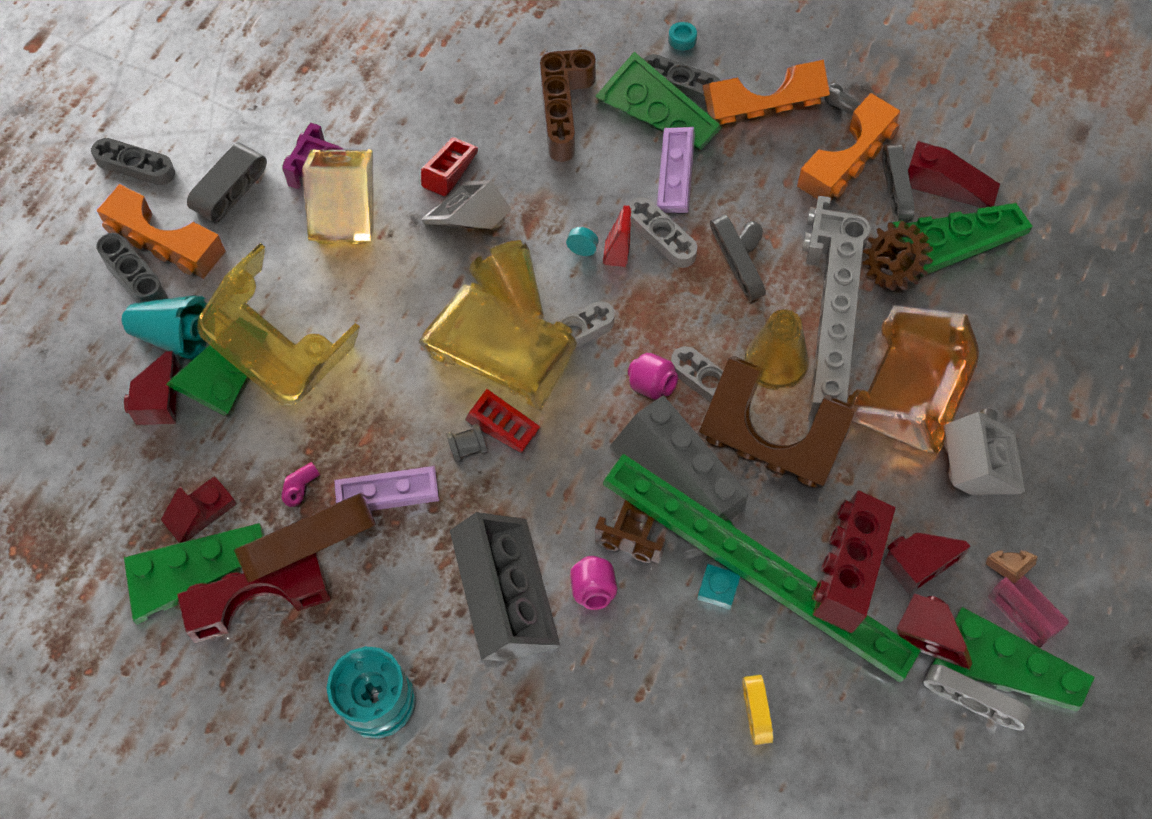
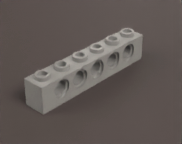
[808,235,864,421]

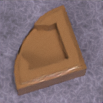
[986,550,1038,584]

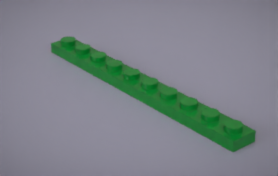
[602,454,921,683]

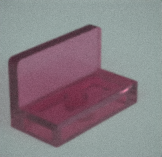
[988,576,1069,648]

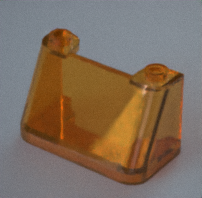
[847,306,979,453]

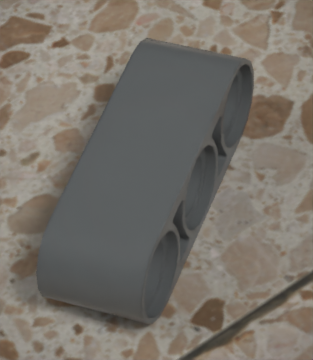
[187,142,267,223]
[96,233,168,303]

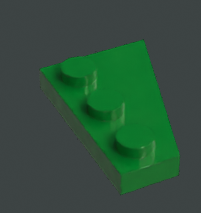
[166,317,269,416]

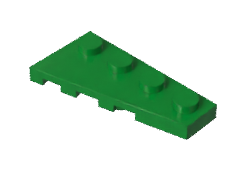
[893,203,1033,277]
[124,523,264,625]
[932,607,1095,712]

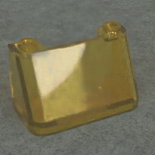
[419,282,577,411]

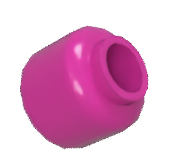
[628,352,678,400]
[570,556,618,610]

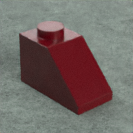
[124,351,181,425]
[883,532,971,595]
[896,593,973,670]

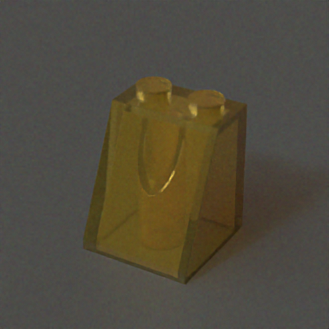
[302,150,374,244]

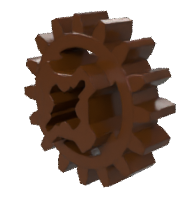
[862,221,933,291]

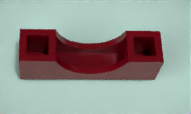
[177,553,331,643]

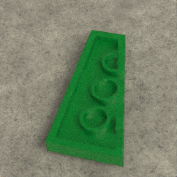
[595,52,722,150]

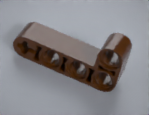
[540,49,596,162]
[234,492,376,582]

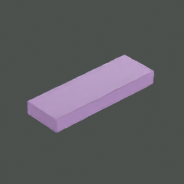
[657,127,695,213]
[334,466,439,511]

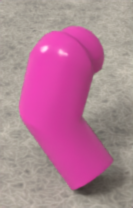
[281,462,320,507]

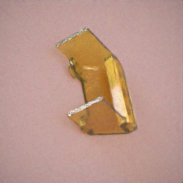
[197,243,360,406]

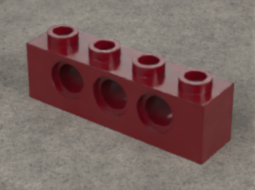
[812,490,896,633]

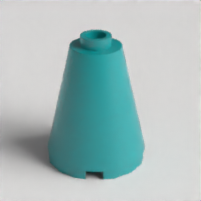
[121,295,216,360]

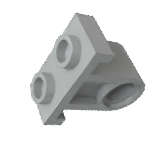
[802,196,871,266]

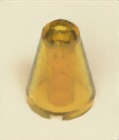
[469,240,544,333]
[745,309,809,390]

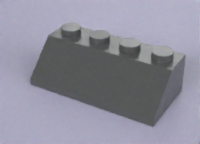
[610,395,749,547]
[450,512,560,661]

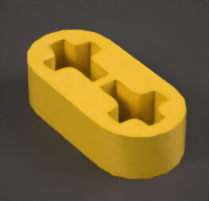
[742,675,773,745]

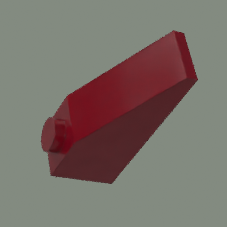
[908,141,1000,208]

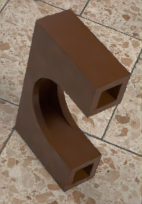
[699,356,858,487]

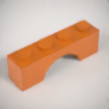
[703,59,830,125]
[797,93,901,201]
[97,184,226,279]

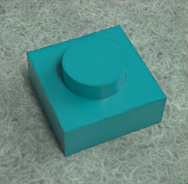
[697,564,740,610]

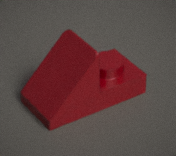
[160,476,237,543]

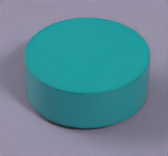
[668,22,697,51]
[566,227,599,256]

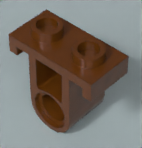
[595,500,665,563]

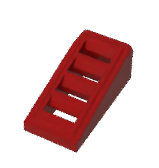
[421,137,478,197]
[603,205,632,267]
[465,389,541,453]

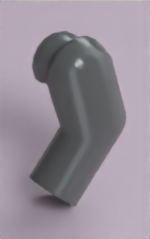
[824,83,861,116]
[739,221,763,252]

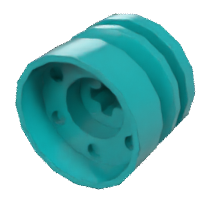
[326,646,416,739]

